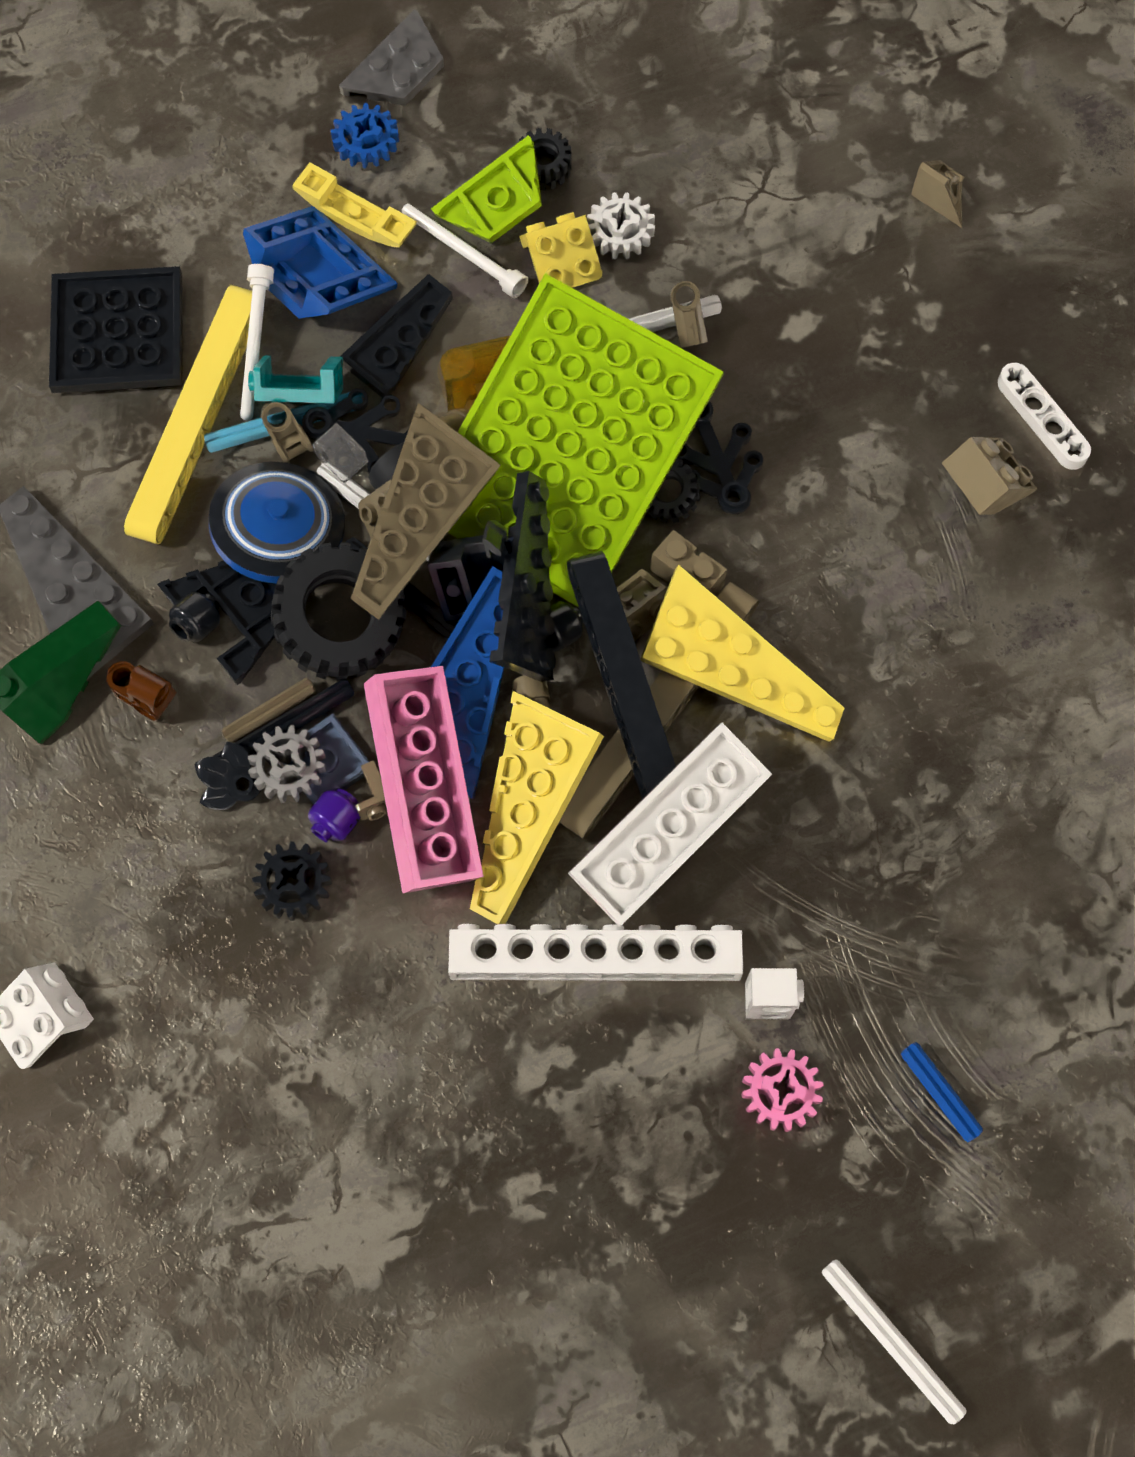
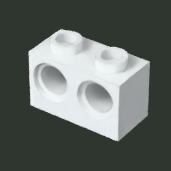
[745,968,804,1019]

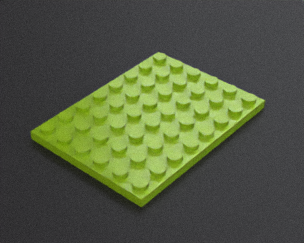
[448,273,724,607]

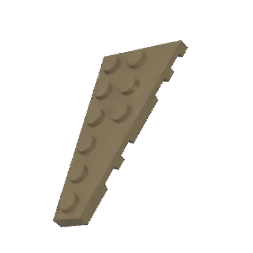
[351,403,500,620]

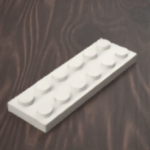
[568,723,772,926]

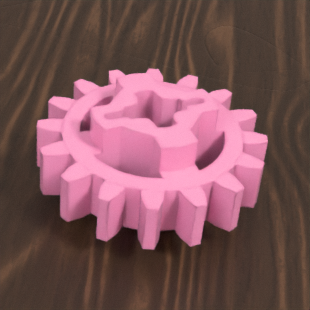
[741,1048,824,1132]

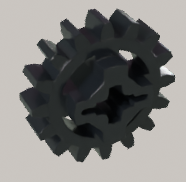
[252,841,332,921]

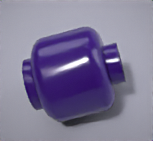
[308,788,361,842]

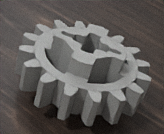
[248,725,326,803]

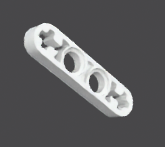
[998,363,1091,470]

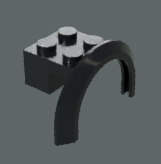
[427,519,513,622]

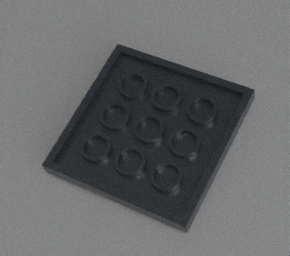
[49,266,182,393]

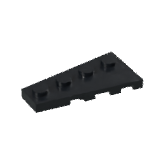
[340,274,453,398]

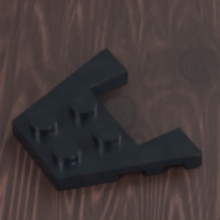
[157,561,277,685]

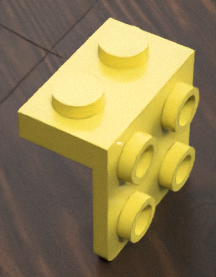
[519,212,602,288]

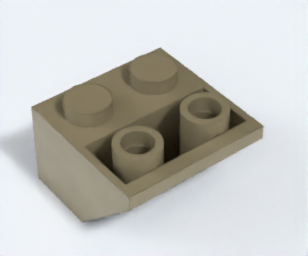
[942,437,1037,515]

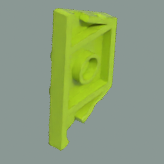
[431,135,542,243]

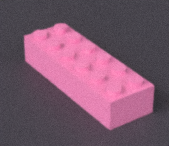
[364,666,484,893]

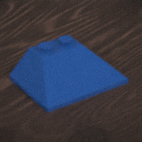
[243,206,398,319]

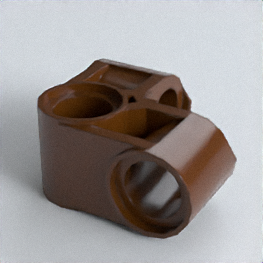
[107,661,177,722]

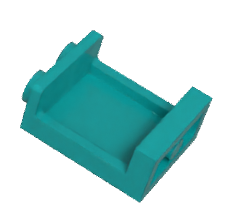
[248,355,343,403]

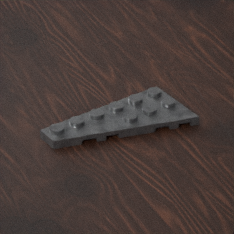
[0,486,154,679]

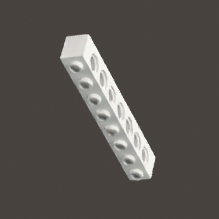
[448,924,743,981]

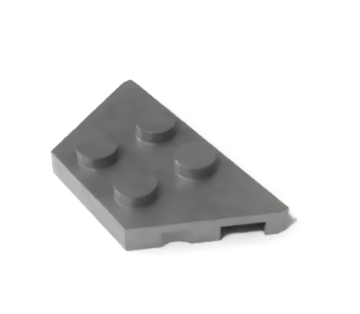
[339,9,444,106]

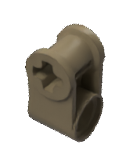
[261,401,315,463]

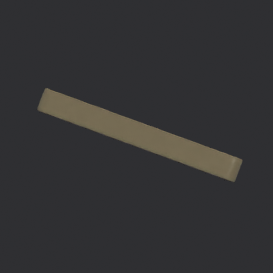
[559,582,759,839]

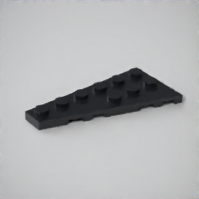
[489,471,556,682]

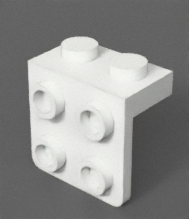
[0,962,94,1069]

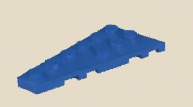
[431,566,505,799]

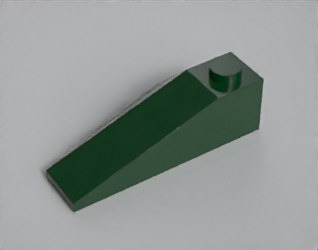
[0,601,122,744]

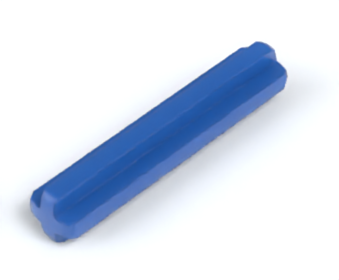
[901,1042,983,1142]

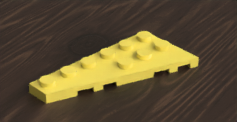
[640,565,845,742]
[470,691,604,924]

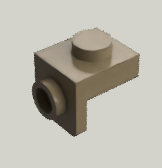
[355,760,387,821]

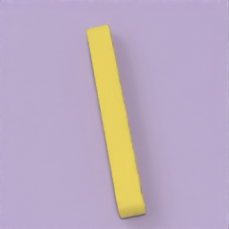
[124,285,252,545]

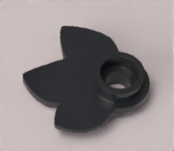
[194,742,261,810]

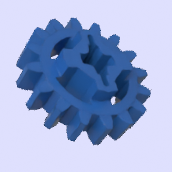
[331,103,400,169]

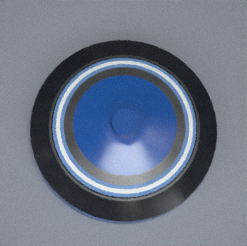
[209,462,345,583]

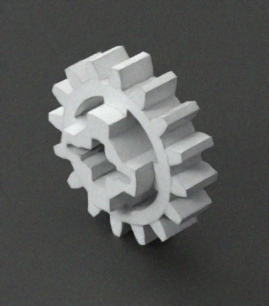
[587,192,655,259]

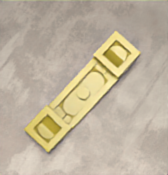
[292,163,416,248]

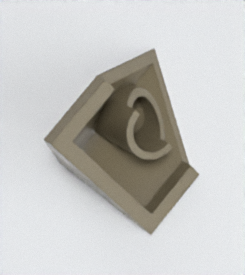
[911,160,965,228]

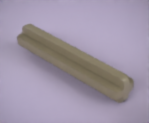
[221,678,317,743]

